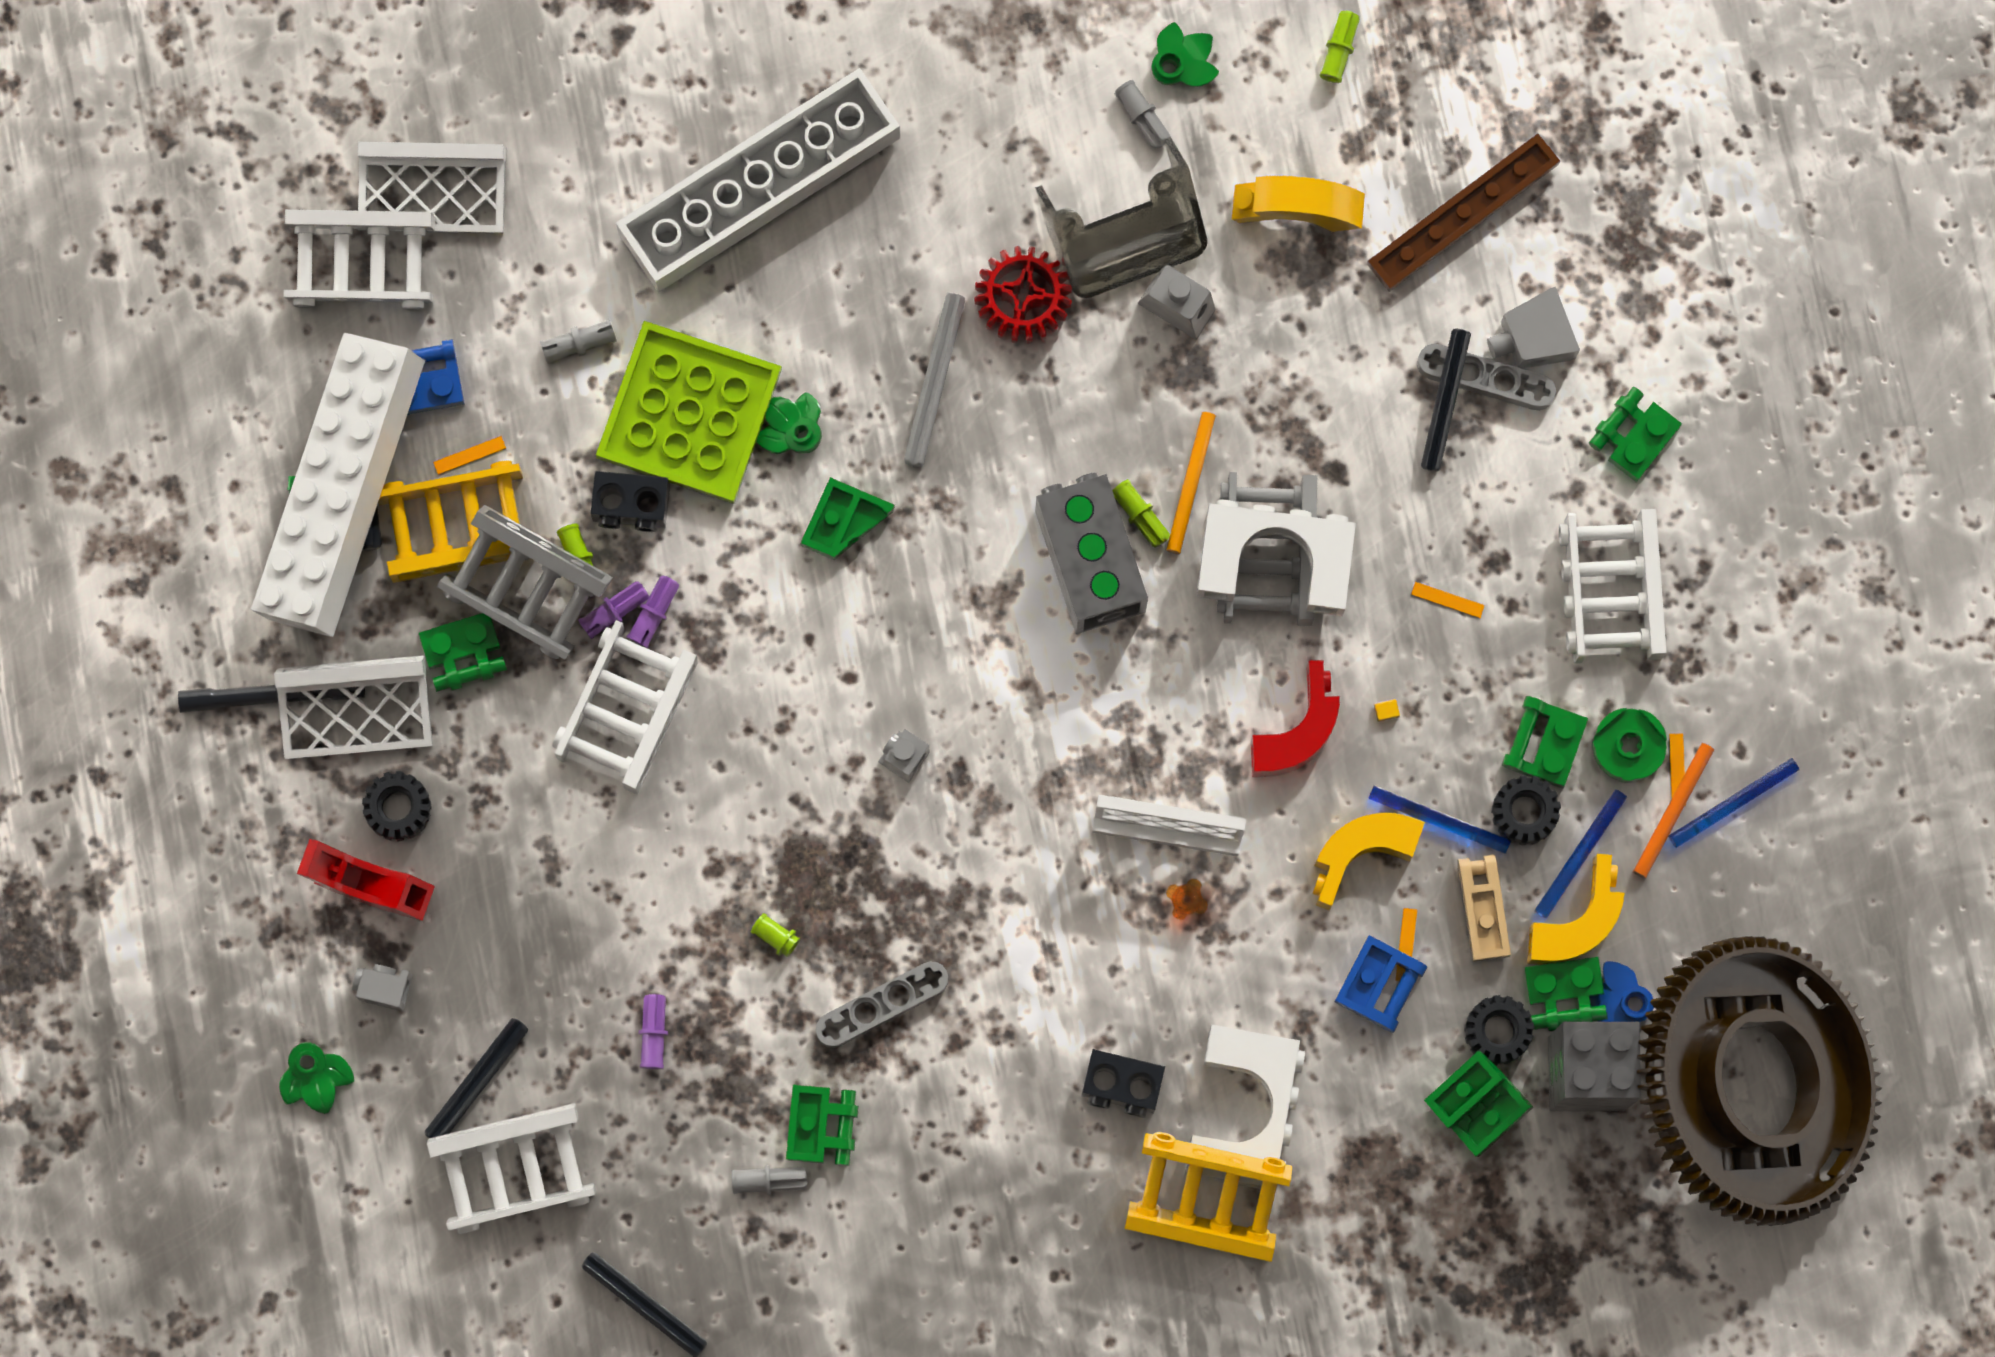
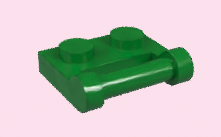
[1502,696,1588,789]

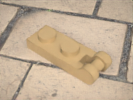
[1457,855,1511,962]

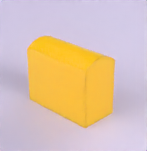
[1374,699,1400,722]

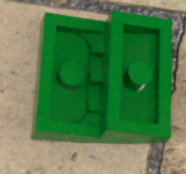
[1424,1051,1534,1157]

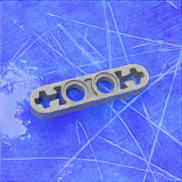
[1417,344,1556,411]
[816,961,948,1048]

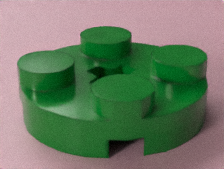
[1592,708,1667,783]

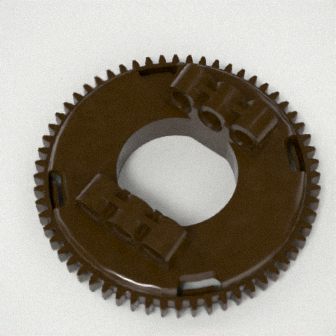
[1637,936,1882,1226]

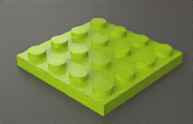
[596,321,782,504]

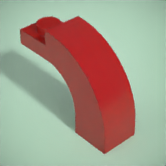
[1251,660,1340,777]
[297,839,435,921]

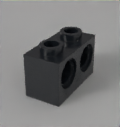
[590,471,670,532]
[1081,1049,1165,1118]

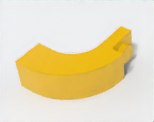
[1232,176,1365,232]
[1312,813,1425,911]
[1527,854,1625,965]

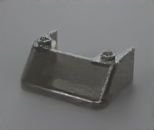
[1035,137,1208,298]

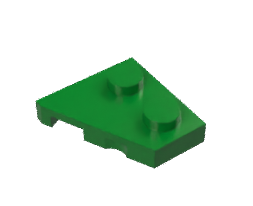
[801,477,895,560]

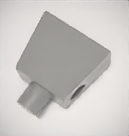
[1138,265,1215,340]
[1487,286,1580,369]

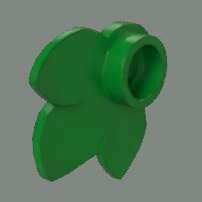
[1151,22,1219,87]
[757,392,822,454]
[279,1042,354,1114]

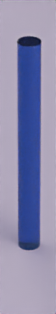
[1668,758,1799,848]
[1368,785,1511,854]
[1534,789,1627,919]

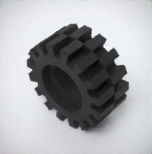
[362,771,432,841]
[1491,775,1561,845]
[1464,995,1534,1065]

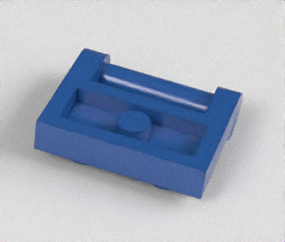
[407,339,465,415]
[1334,935,1427,1033]

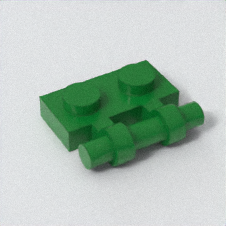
[1589,387,1682,482]
[419,613,507,692]
[1525,957,1608,1032]
[786,1085,859,1166]

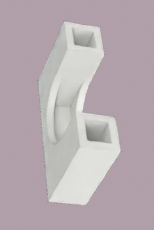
[1196,500,1356,616]
[1185,1025,1305,1189]

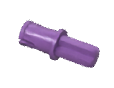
[627,575,679,648]
[578,581,649,639]
[638,994,668,1069]

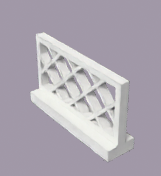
[358,141,507,234]
[274,655,433,759]
[1092,794,1246,856]

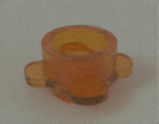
[1166,879,1208,920]

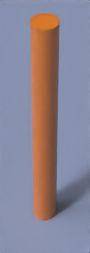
[1633,743,1714,878]

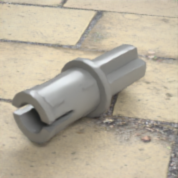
[1114,80,1171,148]
[732,1165,807,1195]

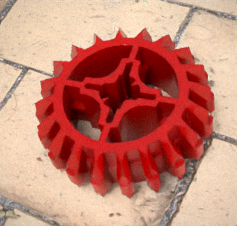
[974,246,1072,344]

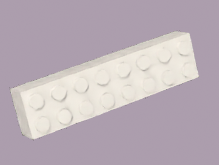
[616,68,900,293]
[251,333,425,637]

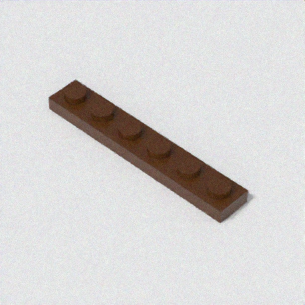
[1367,134,1560,292]

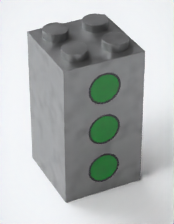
[1035,473,1148,634]
[1548,1022,1641,1111]

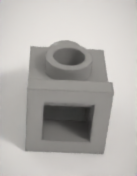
[878,729,930,782]
[352,964,413,1011]

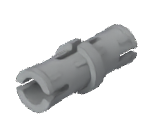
[540,319,617,364]

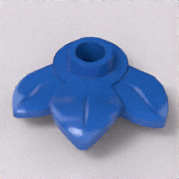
[1590,961,1654,1022]

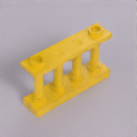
[378,461,523,583]
[1124,1132,1292,1262]

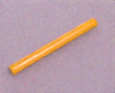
[1166,412,1216,554]

